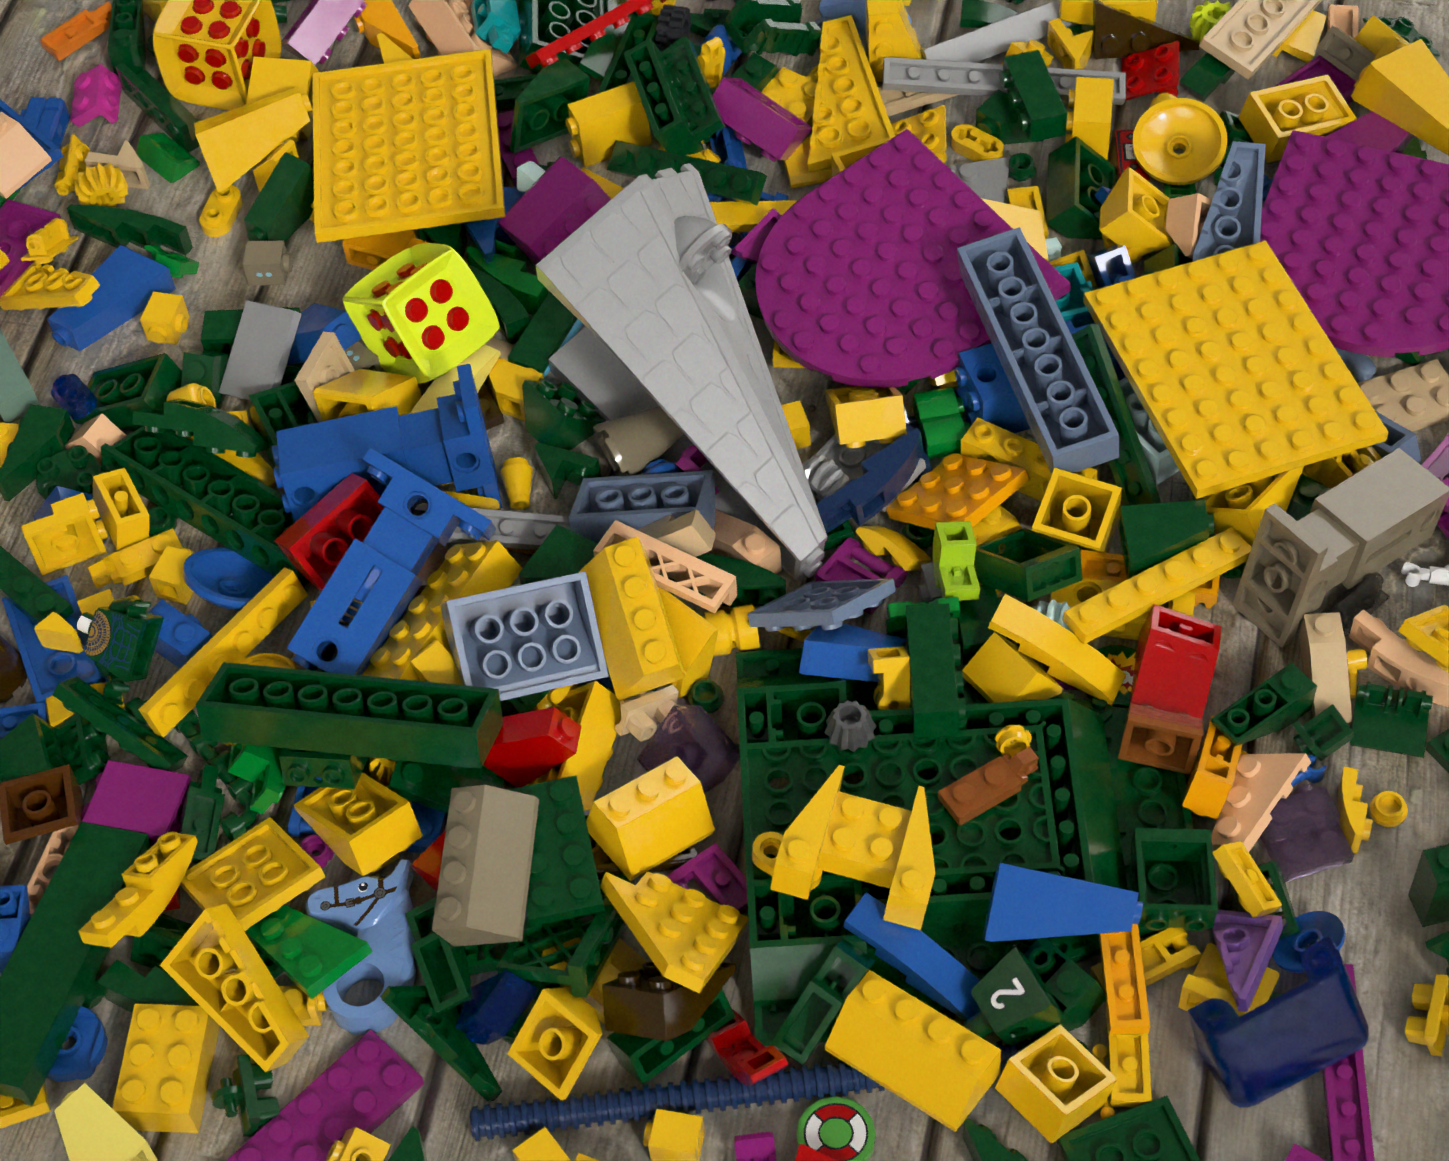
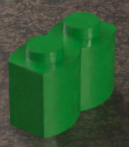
[913,387,970,459]

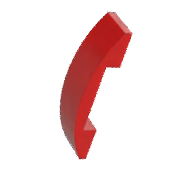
[706,1009,788,1086]

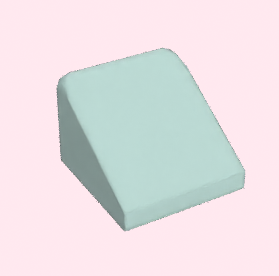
[517,161,546,192]

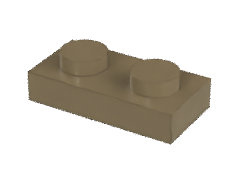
[1315,25,1376,81]

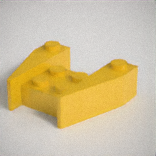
[770,765,935,930]

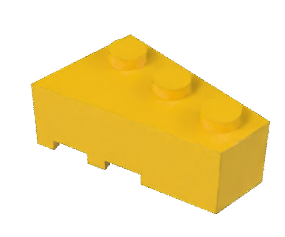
[866,0,923,82]

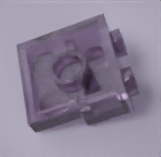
[1260,784,1354,882]

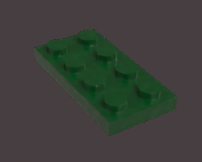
[508,775,605,927]

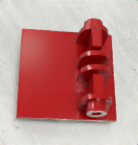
[1122,40,1180,101]

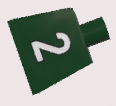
[964,947,1066,1045]

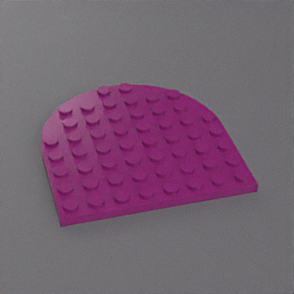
[755,129,1070,388]
[1260,130,1449,357]

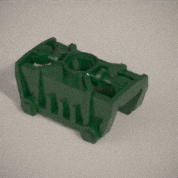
[724,0,822,56]

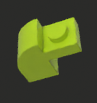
[933,521,980,601]

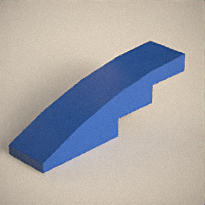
[844,892,981,1021]

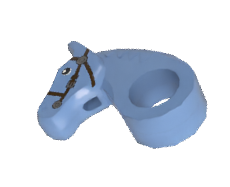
[305,859,418,1035]

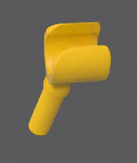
[1347,649,1367,698]

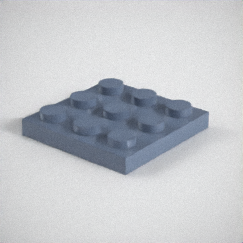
[748,578,896,632]

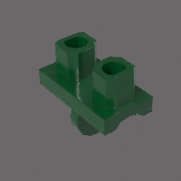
[211,1054,279,1137]

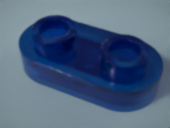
[51,374,97,420]

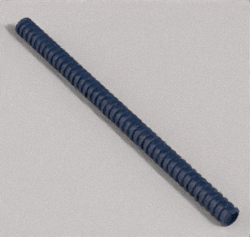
[470,1041,1019,1142]

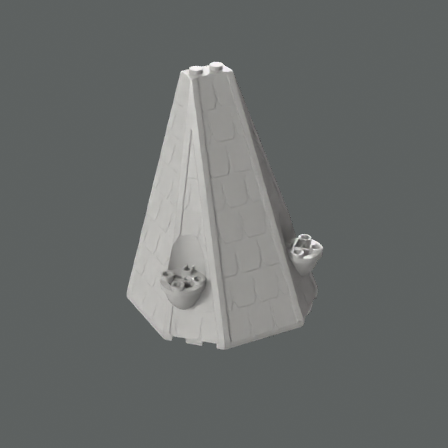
[536,163,827,582]

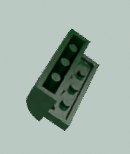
[624,37,725,155]

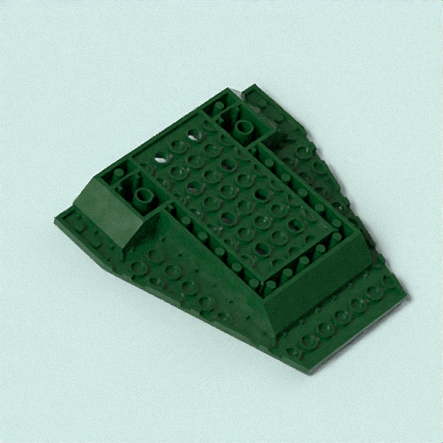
[736,648,1201,1046]

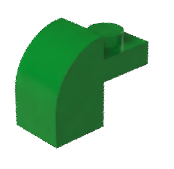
[228,743,286,815]

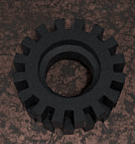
[655,4,692,52]

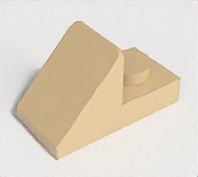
[85,140,150,190]

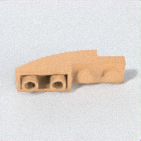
[1349,609,1449,707]

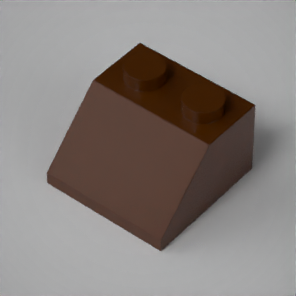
[0,764,84,845]

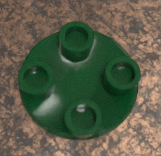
[36,445,101,500]

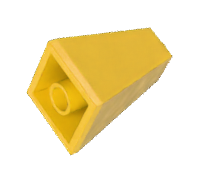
[1351,39,1449,155]
[194,87,313,192]

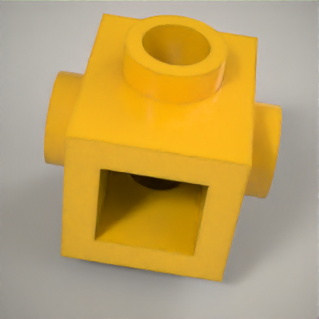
[326,1127,391,1161]

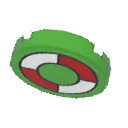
[796,1096,876,1161]

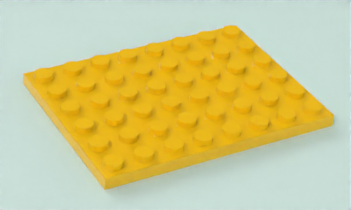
[312,49,506,243]
[1083,240,1389,499]

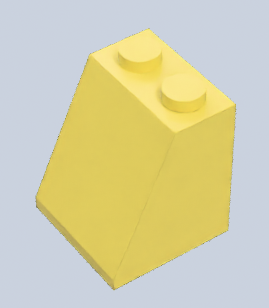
[54,1083,158,1161]

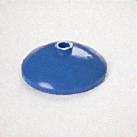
[183,548,275,611]

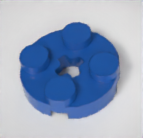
[46,1006,108,1082]

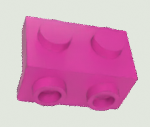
[71,64,121,127]

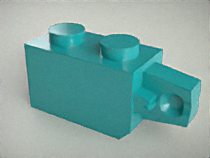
[470,0,521,54]

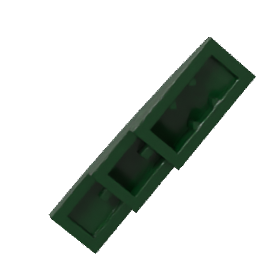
[578,0,633,81]
[67,204,193,256]

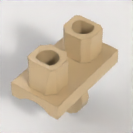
[615,685,684,742]

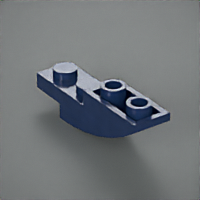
[816,428,923,533]

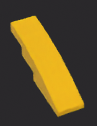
[988,594,1126,705]

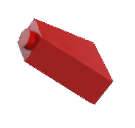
[483,707,582,788]

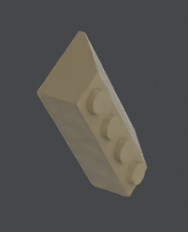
[432,785,539,947]

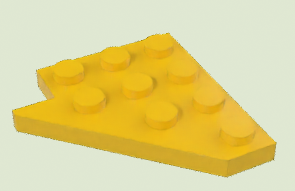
[600,871,748,993]

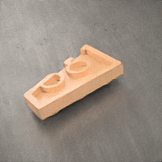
[1211,753,1311,852]

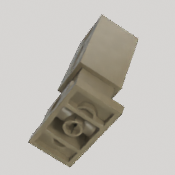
[1232,448,1449,649]

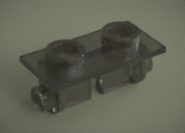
[1321,572,1390,637]

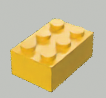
[112,1004,220,1133]

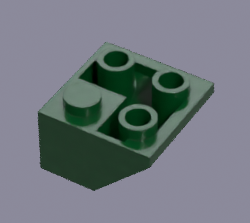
[522,379,606,450]
[1024,938,1106,1037]

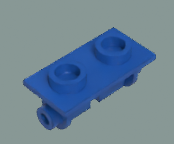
[710,125,747,169]

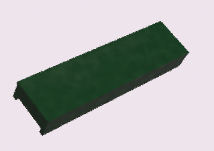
[101,426,310,588]
[0,822,152,1106]

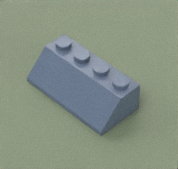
[569,470,715,543]

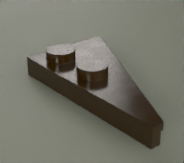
[1093,0,1199,60]

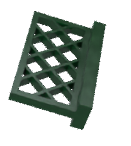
[497,873,635,998]

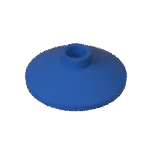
[1272,911,1346,973]

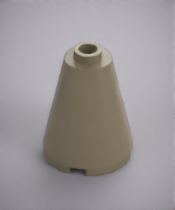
[593,406,684,476]

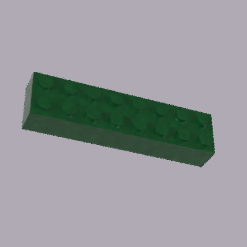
[196,662,503,769]

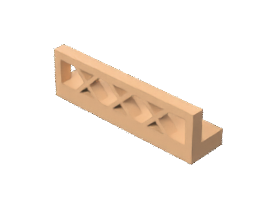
[593,520,737,613]

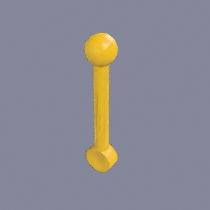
[1092,1044,1116,1119]

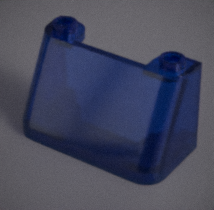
[1188,936,1369,1108]

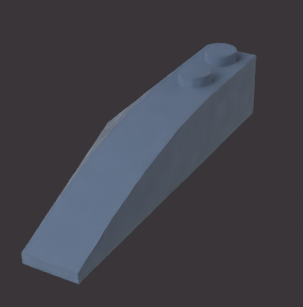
[1192,141,1266,262]

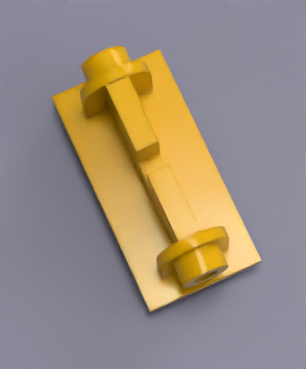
[54,133,91,196]
[21,218,79,264]

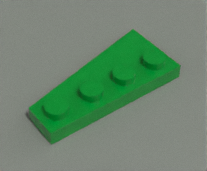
[245,905,372,999]

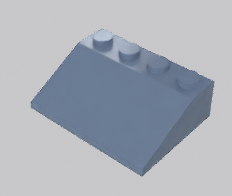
[440,571,609,701]

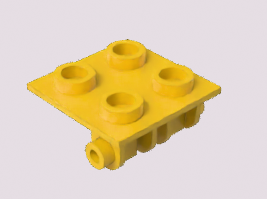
[891,105,947,163]

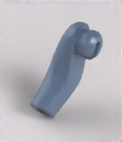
[1334,347,1376,383]

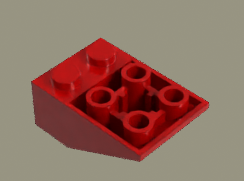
[1130,604,1222,719]

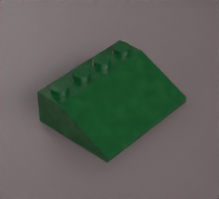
[519,0,613,73]

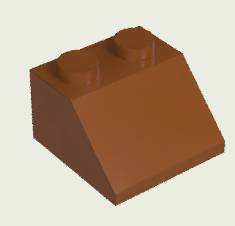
[1118,703,1203,775]

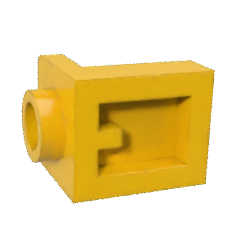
[279,985,328,1026]

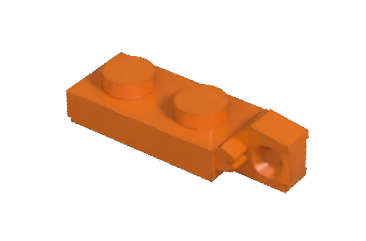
[40,2,112,61]

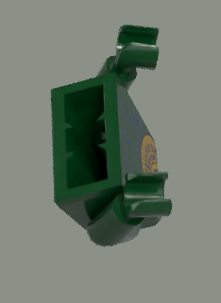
[77,595,164,705]

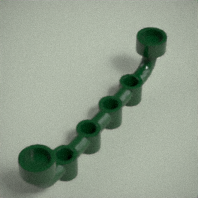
[124,697,258,842]

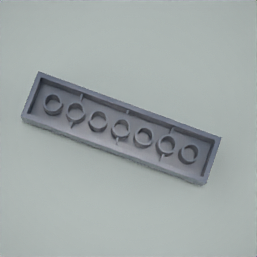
[957,227,1119,474]

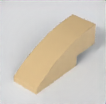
[637,509,716,557]

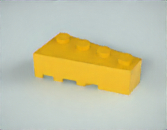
[160,903,309,1072]

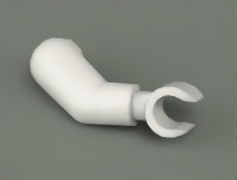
[1401,562,1449,587]

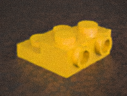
[21,493,109,576]

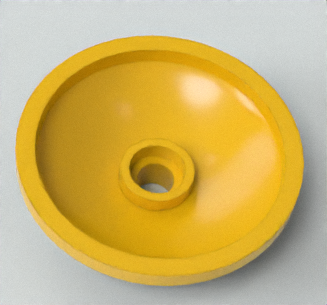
[1133,98,1227,185]

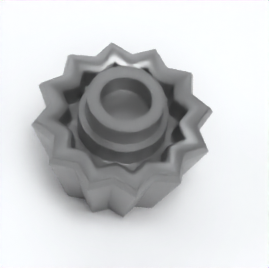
[824,700,876,752]

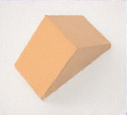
[65,414,126,465]

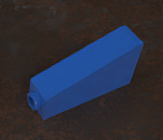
[48,245,176,352]
[982,863,1143,942]

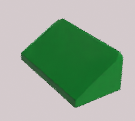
[136,133,200,183]

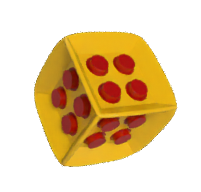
[153,0,282,111]

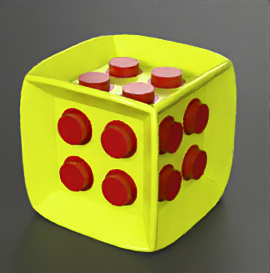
[342,243,500,384]

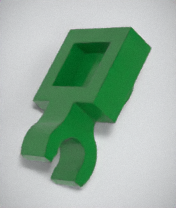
[144,245,200,279]

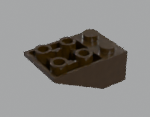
[602,961,736,1041]

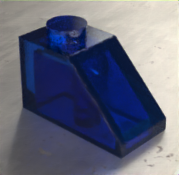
[455,970,538,1045]

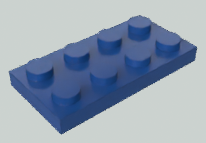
[2,575,106,703]

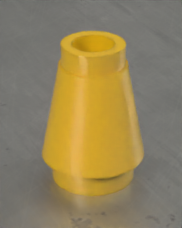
[500,457,533,510]

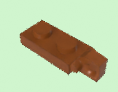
[938,747,1039,825]

